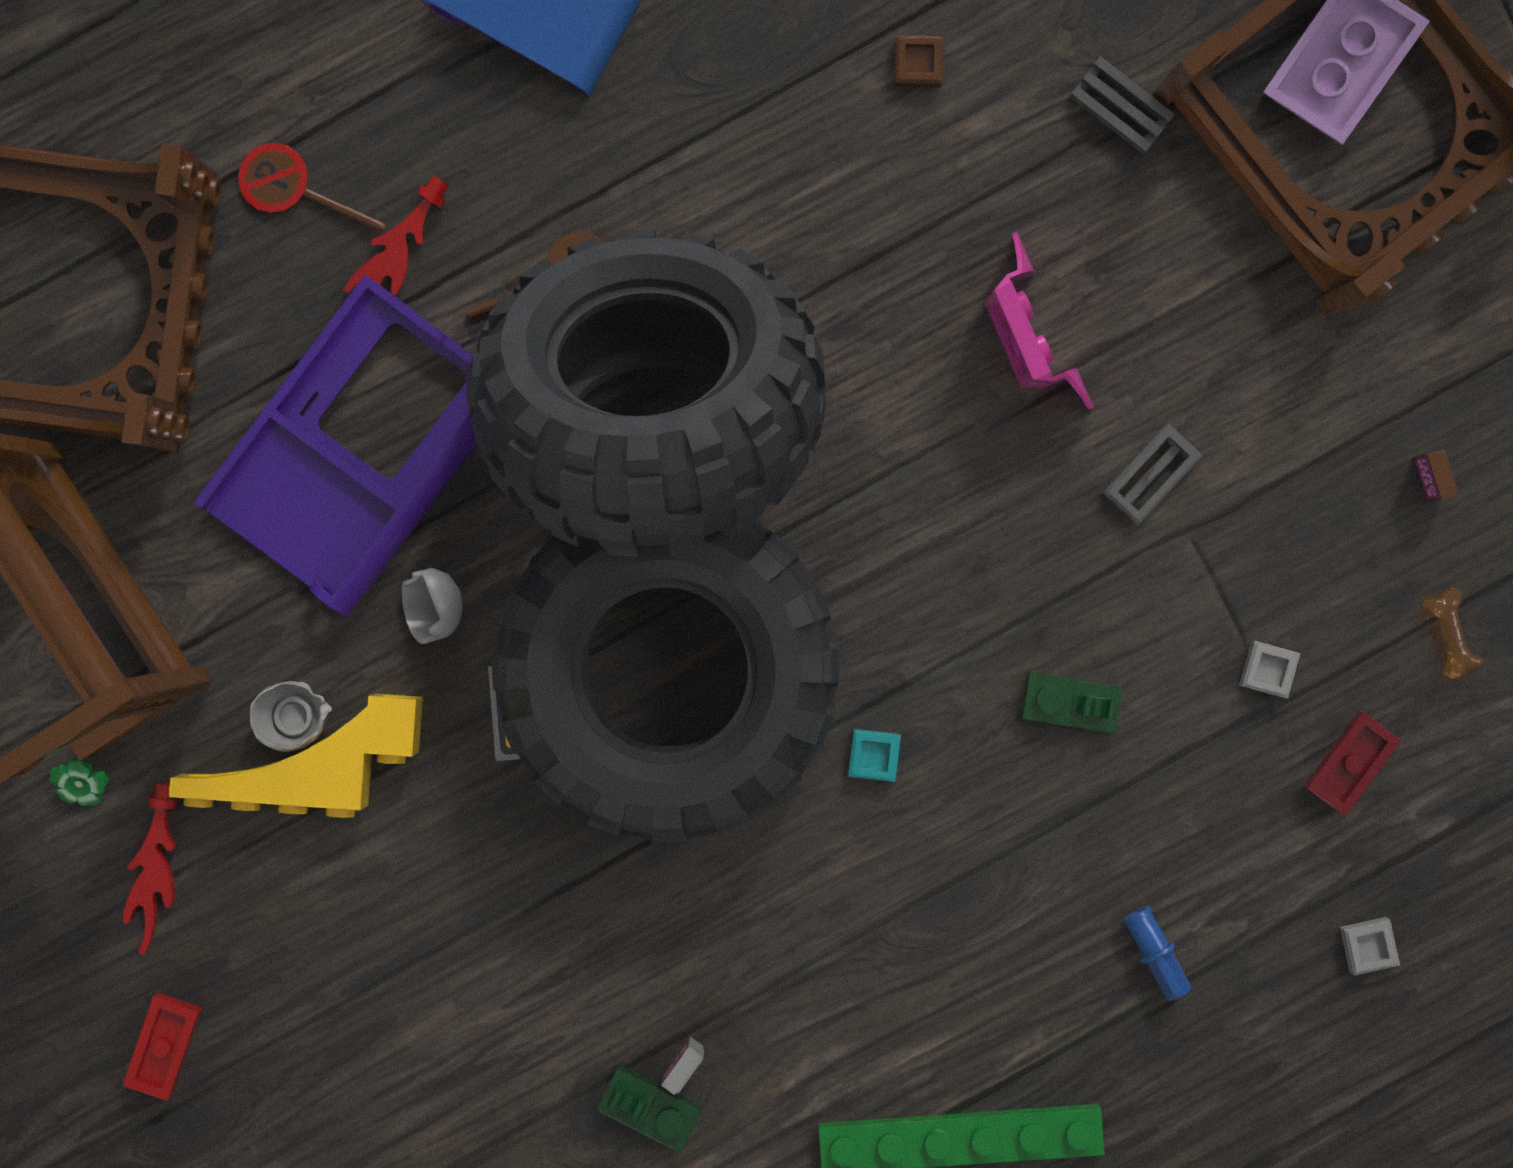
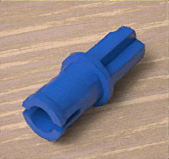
[1123,906,1191,1001]

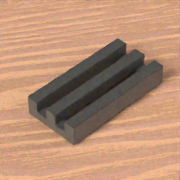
[1069,56,1175,154]
[1102,423,1203,525]

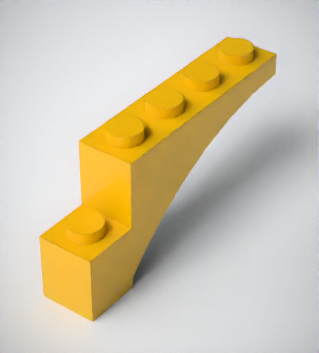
[169,693,423,818]

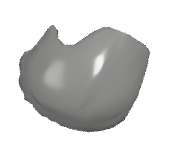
[250,681,332,752]

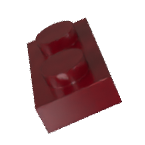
[1303,711,1401,816]

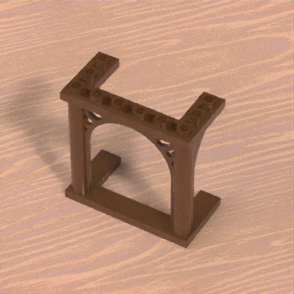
[1152,0,1513,314]
[0,144,222,453]
[0,433,212,784]

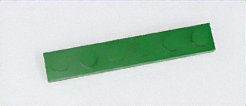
[818,1104,1104,1168]

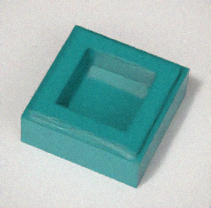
[848,729,901,782]

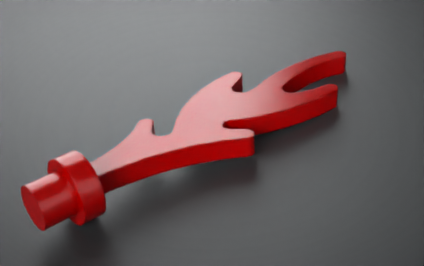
[343,175,449,296]
[123,781,178,955]

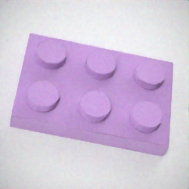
[1263,0,1430,146]

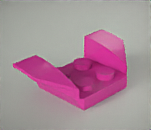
[984,232,1094,410]

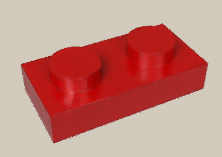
[123,993,203,1101]

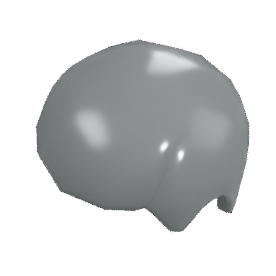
[402,568,463,644]

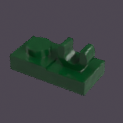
[1020,671,1123,734]
[597,1065,702,1153]

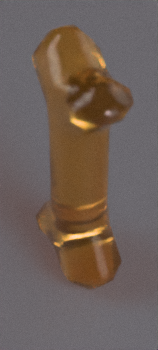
[1423,587,1484,679]

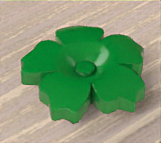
[49,757,109,806]

